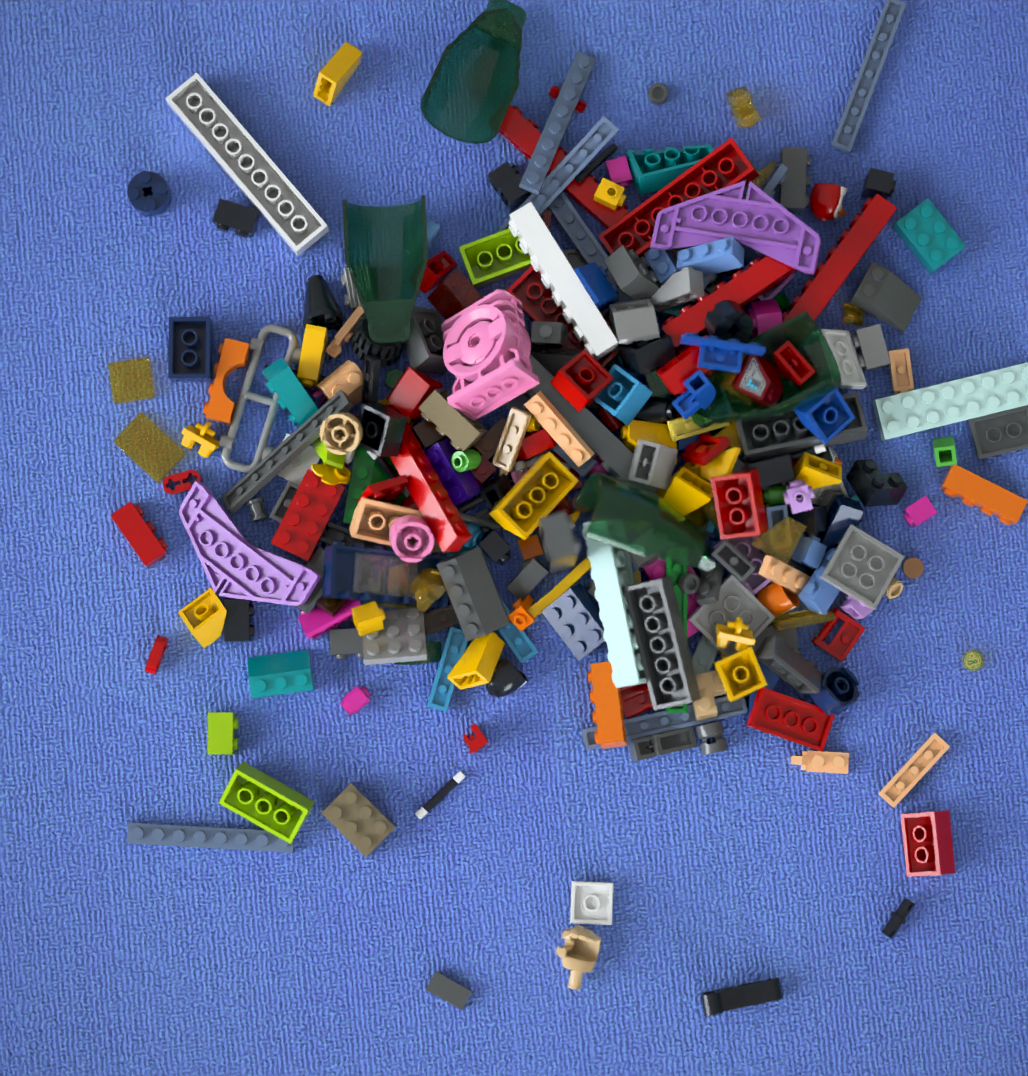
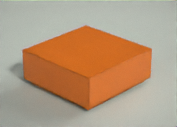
[518,534,544,561]

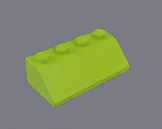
[459,228,532,289]
[219,761,315,844]

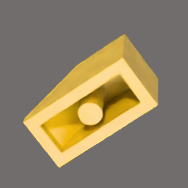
[793,452,842,489]

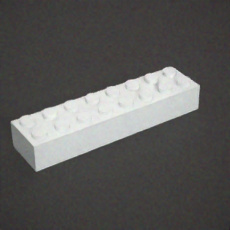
[508,202,618,361]

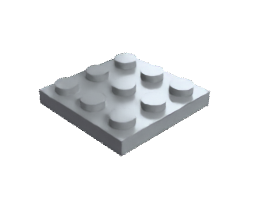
[820,524,905,610]
[687,574,776,657]
[362,607,427,665]

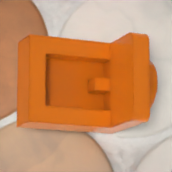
[508,594,535,631]

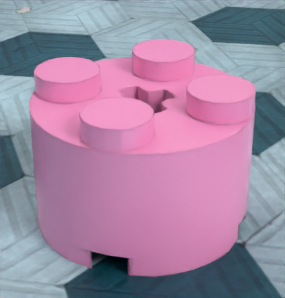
[389,515,434,562]

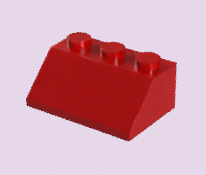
[711,469,768,539]
[901,810,956,877]

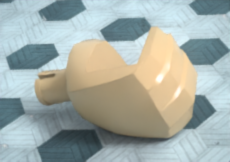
[556,925,601,990]

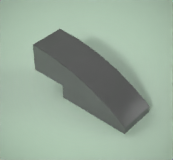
[627,726,697,762]

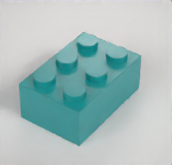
[893,198,966,275]

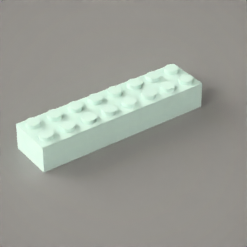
[872,362,1028,441]
[582,518,647,688]

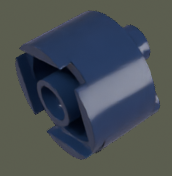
[127,171,171,217]
[809,666,860,715]

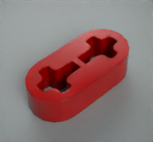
[162,470,202,495]
[145,635,169,675]

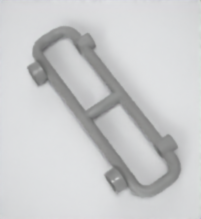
[219,325,302,473]

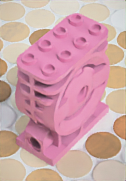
[441,289,540,421]

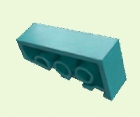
[627,145,714,195]
[261,358,318,444]

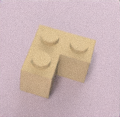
[692,670,727,722]

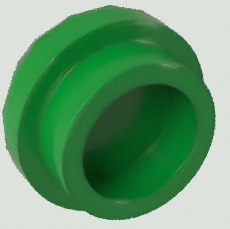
[773,293,790,313]

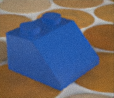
[574,262,619,312]
[793,382,856,444]

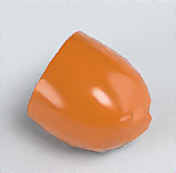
[756,581,800,616]

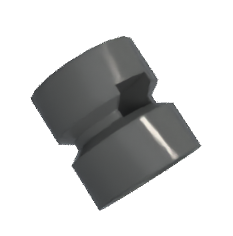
[696,721,729,755]

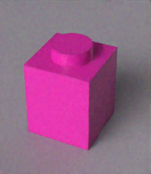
[605,156,632,188]
[903,496,937,528]

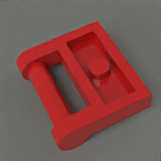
[680,432,730,466]
[811,608,866,663]

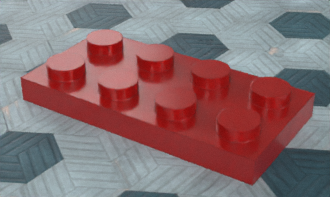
[271,469,345,562]
[746,687,835,752]

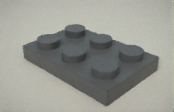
[968,406,1028,460]

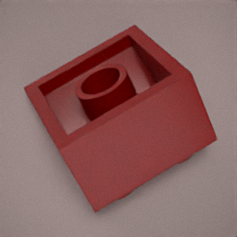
[550,349,614,412]

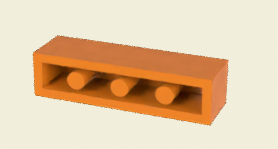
[940,465,1028,526]
[588,661,627,749]

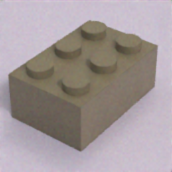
[419,388,488,451]
[322,783,396,857]

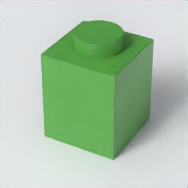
[933,436,957,467]

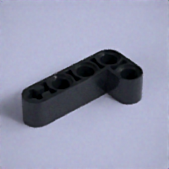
[699,977,783,1017]

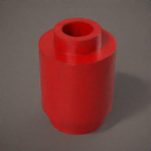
[597,406,624,433]

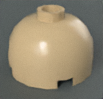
[320,412,363,455]

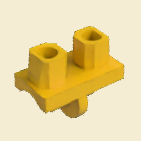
[181,421,220,458]
[715,617,755,651]

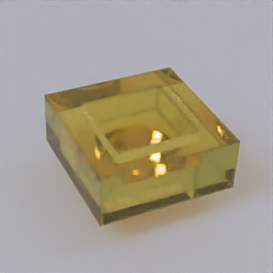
[842,302,864,326]

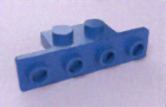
[680,332,766,373]

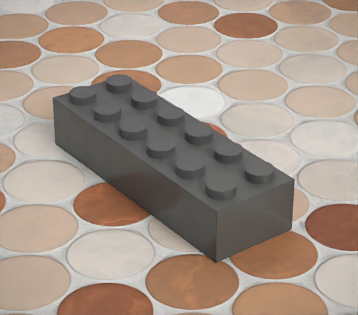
[735,392,868,464]
[624,576,701,710]

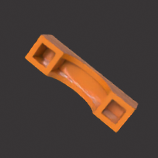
[203,338,250,425]

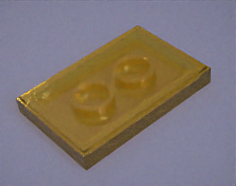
[113,412,186,484]

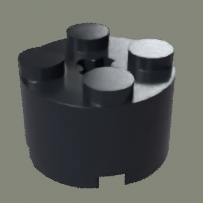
[704,300,753,344]

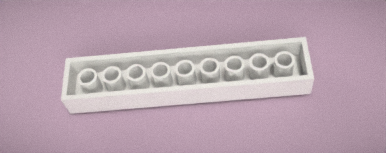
[165,73,329,256]

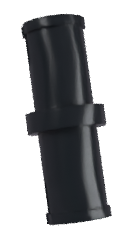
[881,897,916,939]

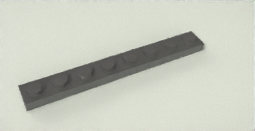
[221,390,353,514]

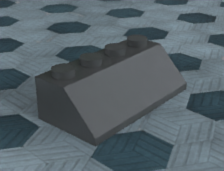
[436,546,510,641]

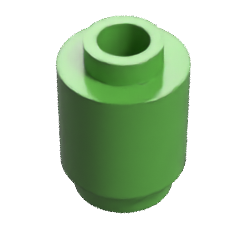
[451,449,481,472]
[763,484,787,506]

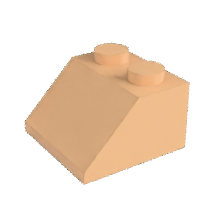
[317,360,364,411]

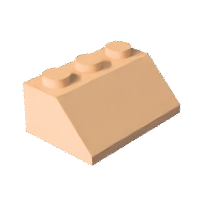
[349,497,422,546]

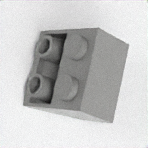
[608,298,660,344]
[627,439,678,490]

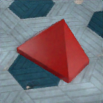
[773,340,816,385]

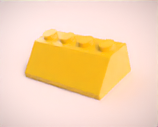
[489,451,579,539]

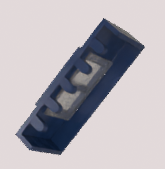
[323,542,448,609]

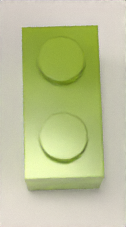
[207,712,239,755]

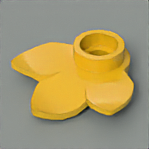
[311,462,351,485]

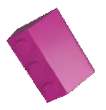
[298,600,362,641]

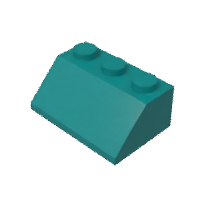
[248,649,315,699]

